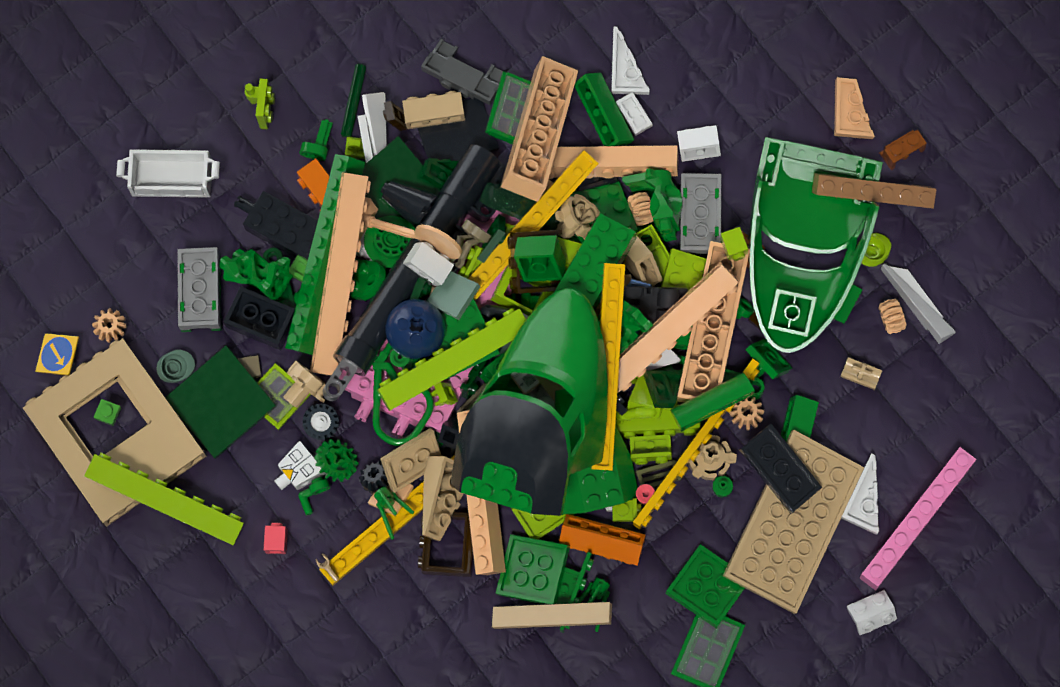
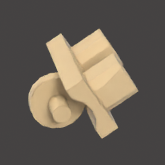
[841,357,882,390]

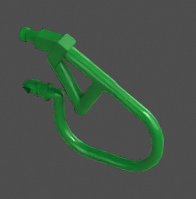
[373,343,434,446]

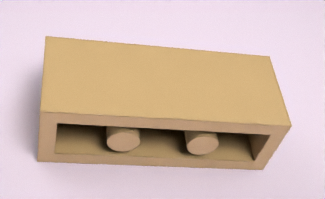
[402,91,465,129]

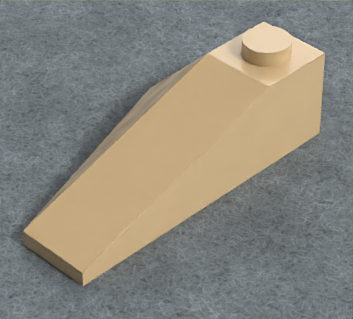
[422,456,464,541]

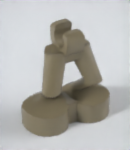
[449,219,491,268]

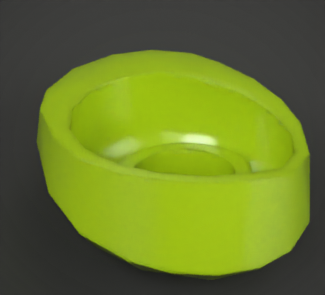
[856,233,891,267]

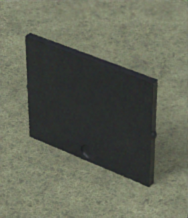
[417,98,499,161]

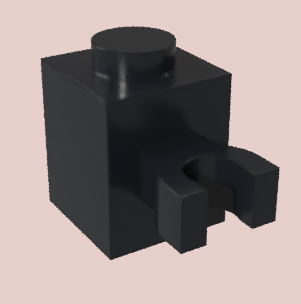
[438,416,459,457]

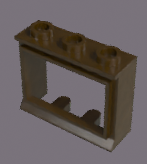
[507,230,562,294]
[418,512,473,577]

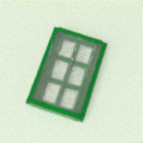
[485,71,531,144]
[671,615,745,687]

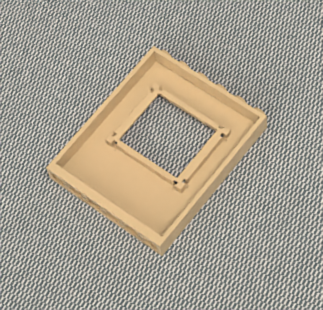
[23,339,207,527]

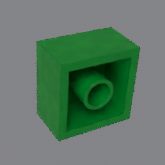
[514,235,566,282]

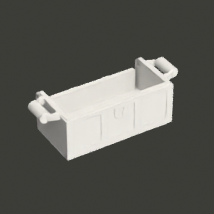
[116,150,220,197]

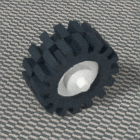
[302,404,339,440]

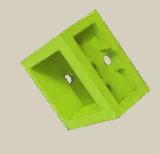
[491,265,553,316]

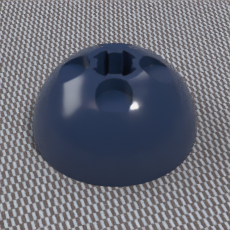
[385,299,446,359]

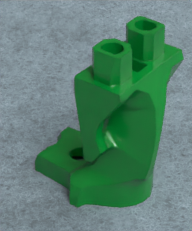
[622,168,683,242]
[219,249,293,300]
[598,300,653,354]

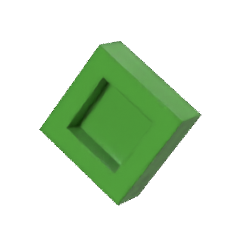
[289,255,307,282]
[94,399,121,426]

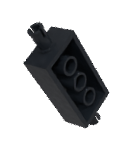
[234,191,318,261]

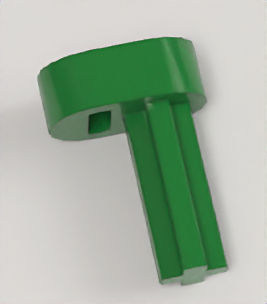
[299,119,333,161]

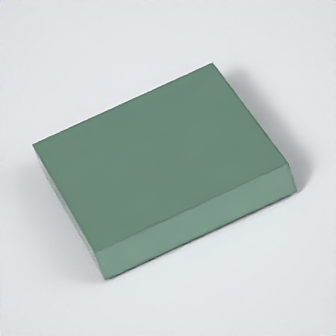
[427,271,480,320]

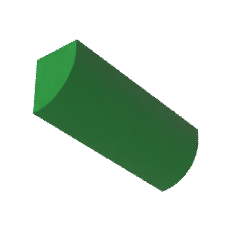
[670,373,755,432]
[781,395,819,441]

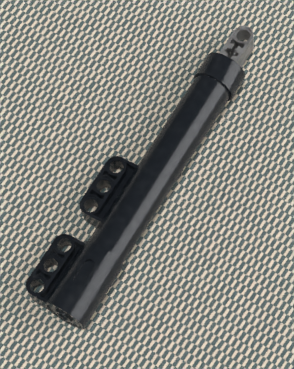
[323,144,509,401]

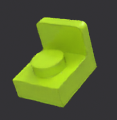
[612,498,641,522]

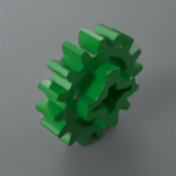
[314,439,358,482]

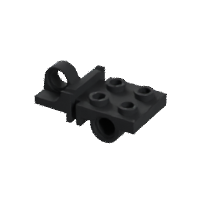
[623,286,688,324]

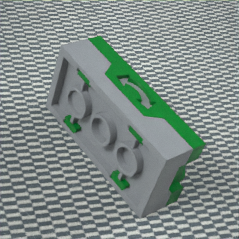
[680,173,721,254]
[178,247,221,332]

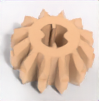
[628,192,654,226]
[879,299,906,334]
[92,308,127,343]
[730,397,764,430]

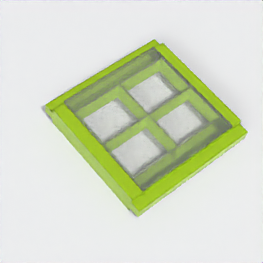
[257,363,311,430]

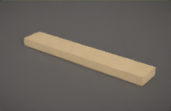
[492,602,612,629]

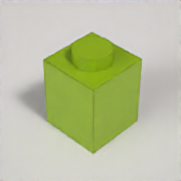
[720,227,748,261]

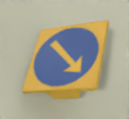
[35,334,79,375]

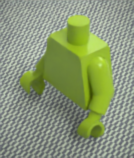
[615,373,678,426]

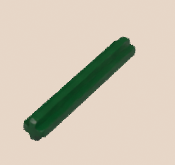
[341,64,366,138]

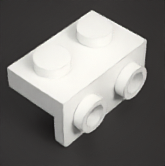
[847,590,897,635]

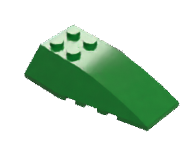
[554,388,637,514]

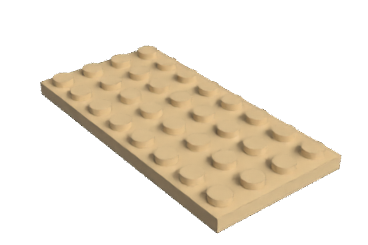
[723,430,864,614]

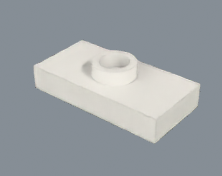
[616,92,653,136]

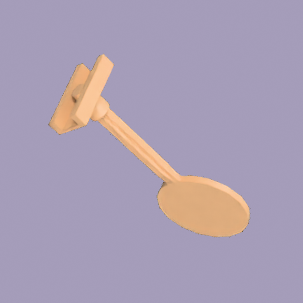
[358,197,463,259]

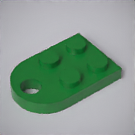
[349,259,386,300]

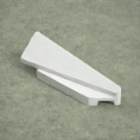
[358,92,386,163]
[881,264,956,344]

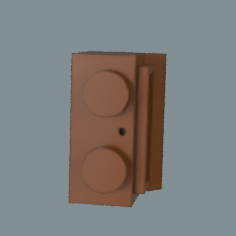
[879,130,927,170]

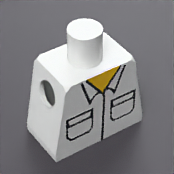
[274,441,325,490]

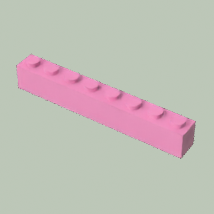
[860,447,976,591]

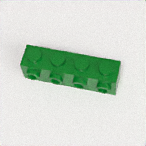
[574,73,634,146]

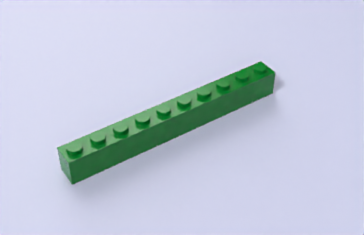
[285,154,365,355]

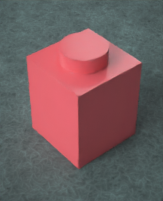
[264,523,288,554]

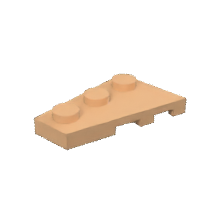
[834,77,875,139]

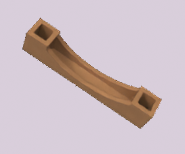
[812,173,936,209]

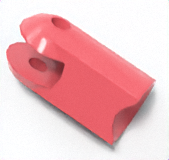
[636,484,655,505]

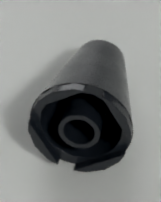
[380,180,438,228]

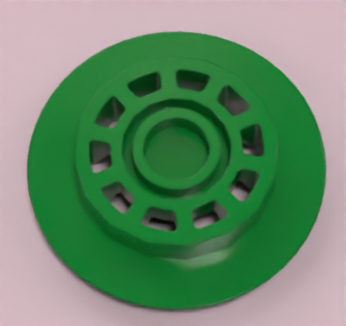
[364,216,415,268]

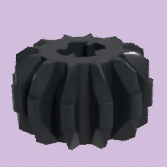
[359,460,389,495]

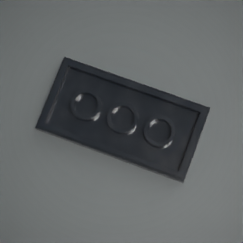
[739,424,822,514]

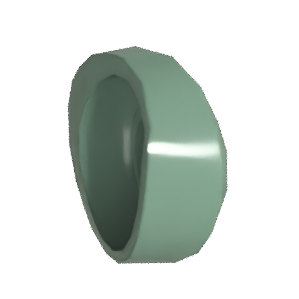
[156,350,195,383]

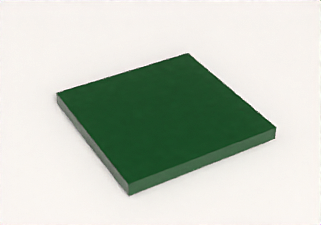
[362,136,441,233]
[165,346,277,459]

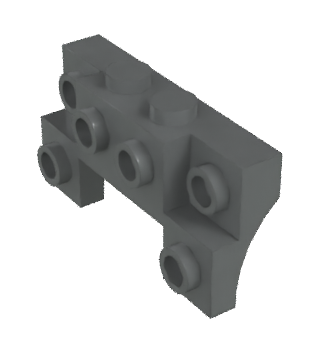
[421,39,507,105]

